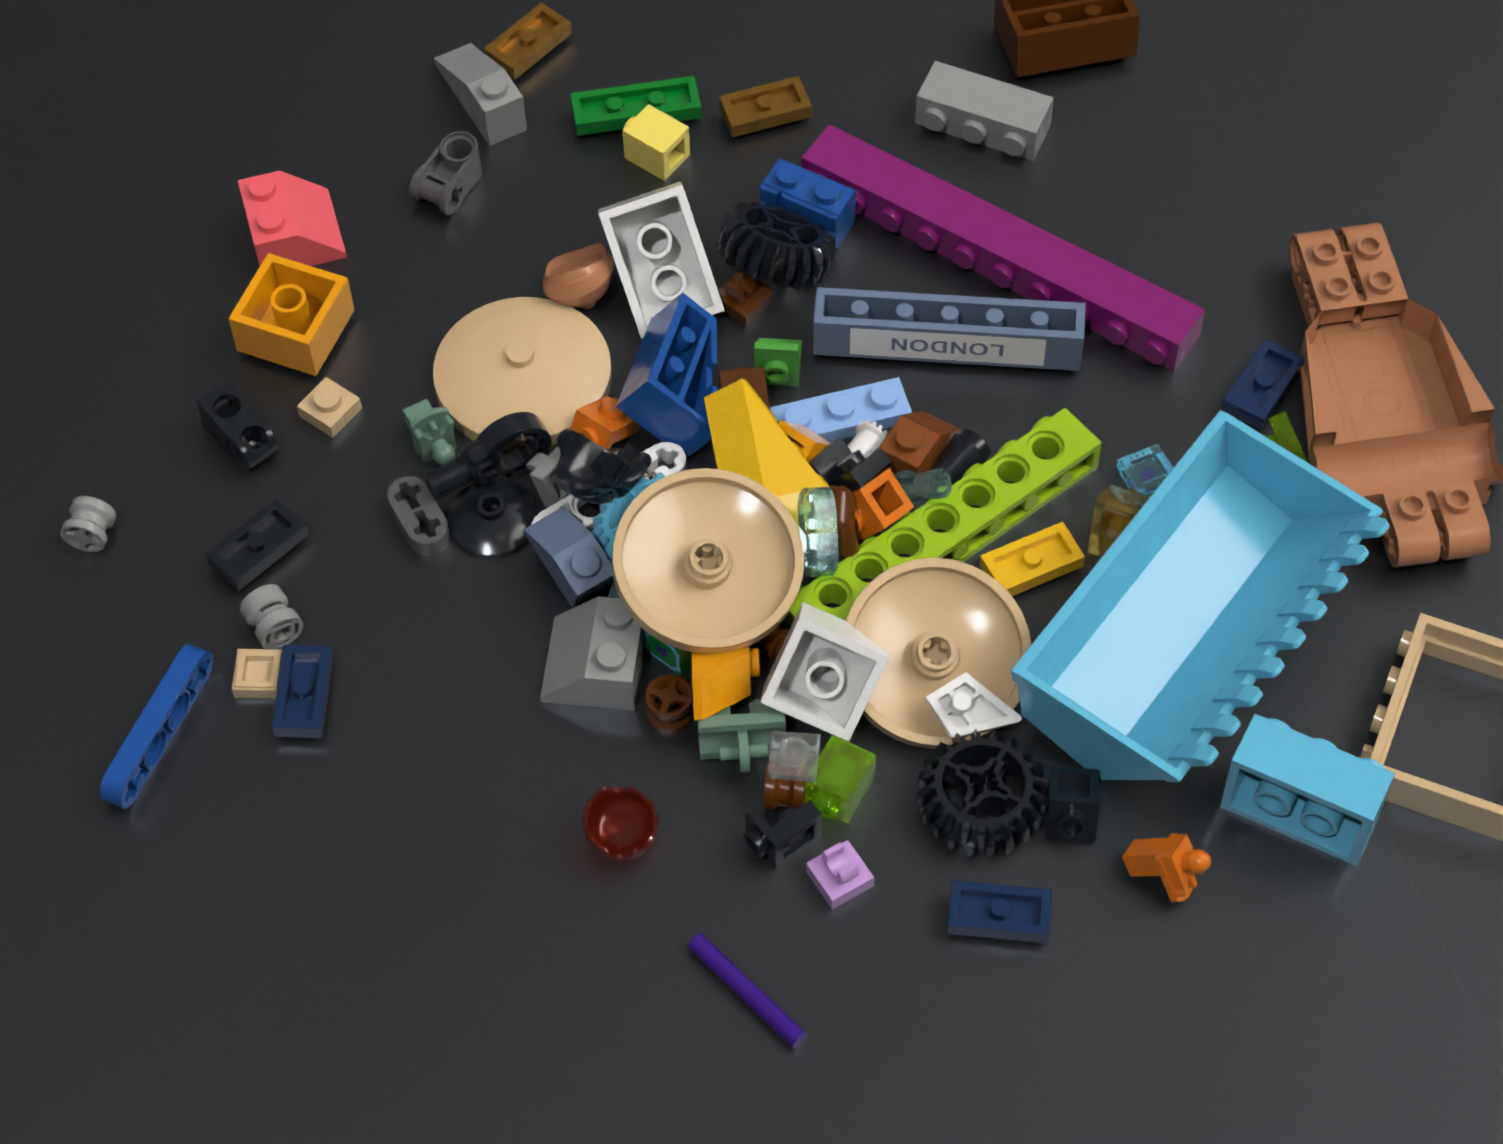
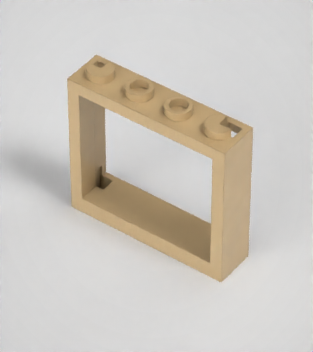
[1360,613,1503,841]

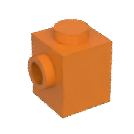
[852,468,914,542]

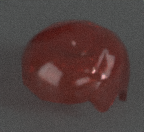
[582,786,659,861]

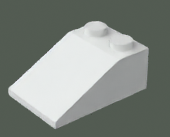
[598,181,725,339]

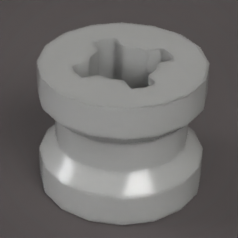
[60,496,117,552]

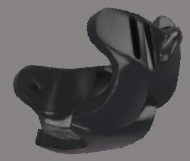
[549,429,652,504]

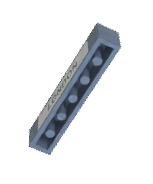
[813,287,1085,371]

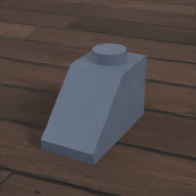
[523,507,614,608]

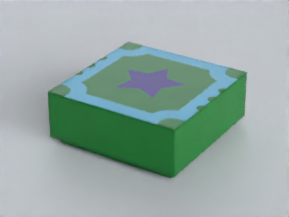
[643,629,692,676]

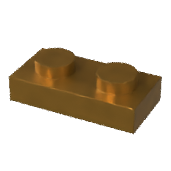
[484,2,572,80]
[719,76,812,138]

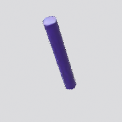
[688,933,807,1049]

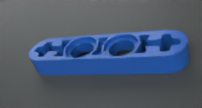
[99,644,213,809]

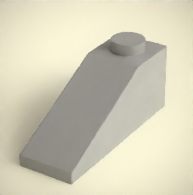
[434,43,527,146]

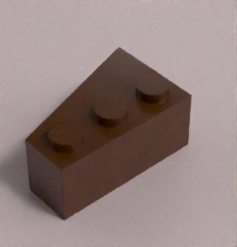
[994,0,1140,77]

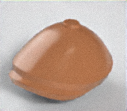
[542,243,615,309]

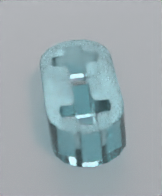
[798,487,839,577]

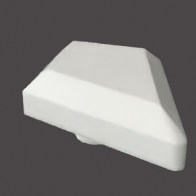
[925,672,1022,739]

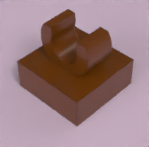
[718,272,774,328]

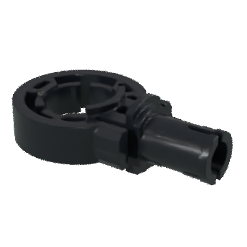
[423,412,552,500]

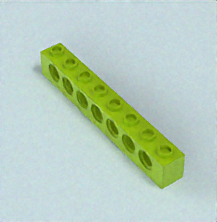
[781,408,1102,629]

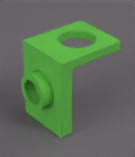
[754,338,802,387]

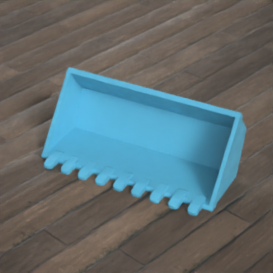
[1011,410,1390,782]

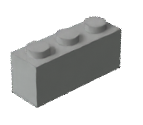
[915,61,1054,161]

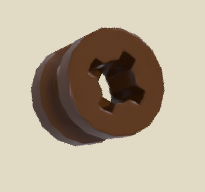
[645,674,694,735]
[764,762,807,811]

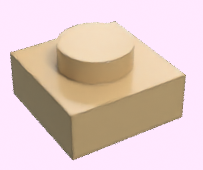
[297,377,362,438]

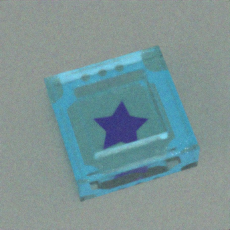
[1116,444,1173,502]

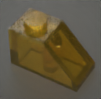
[1088,484,1149,557]

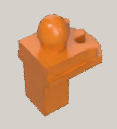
[1122,833,1211,902]

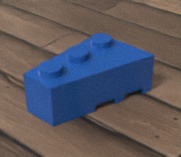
[616,292,718,459]

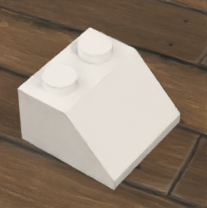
[760,602,889,742]

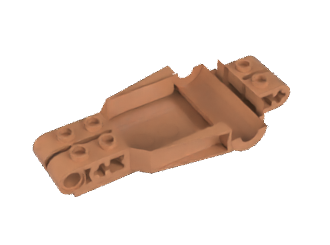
[1289,222,1503,568]

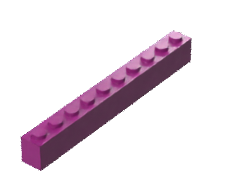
[801,124,1205,372]

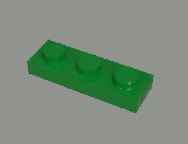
[570,76,702,136]

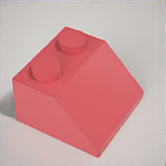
[237,171,347,267]

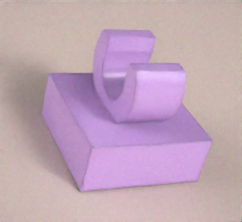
[806,840,874,910]

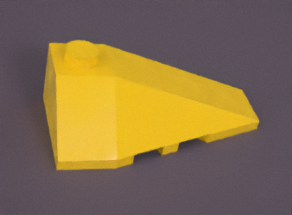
[704,379,832,548]

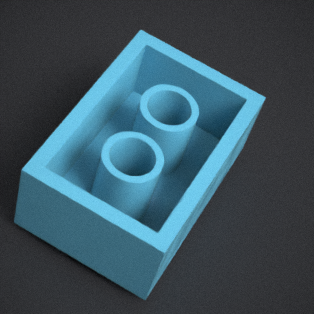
[1220,714,1395,866]

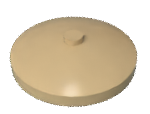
[433,297,612,451]
[612,468,804,654]
[846,558,1032,749]

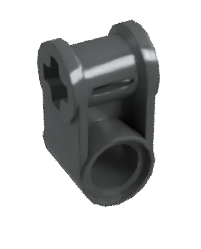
[409,131,483,215]

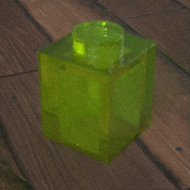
[805,735,876,823]

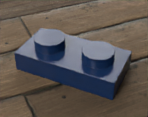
[1221,339,1305,430]
[272,645,333,738]
[947,880,1052,944]

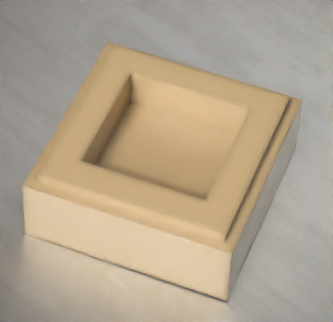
[232,649,283,699]

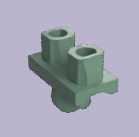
[697,699,787,773]

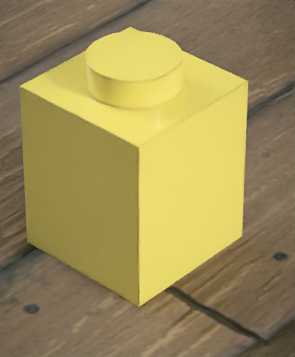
[622,104,690,181]

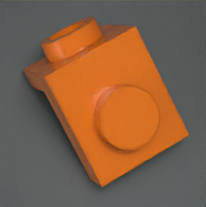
[570,396,640,449]

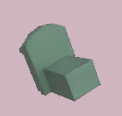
[403,399,457,465]

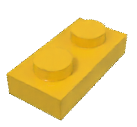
[980,522,1085,596]

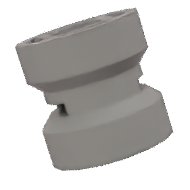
[240,584,304,649]

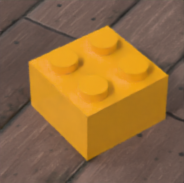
[228,253,355,376]

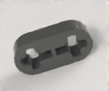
[387,476,450,556]

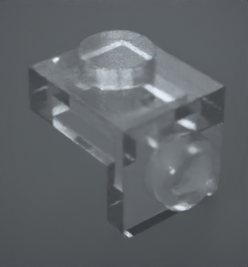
[768,731,821,782]

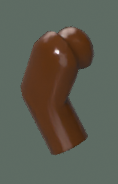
[822,485,860,557]

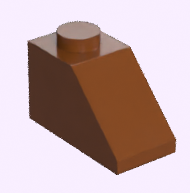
[877,411,961,499]

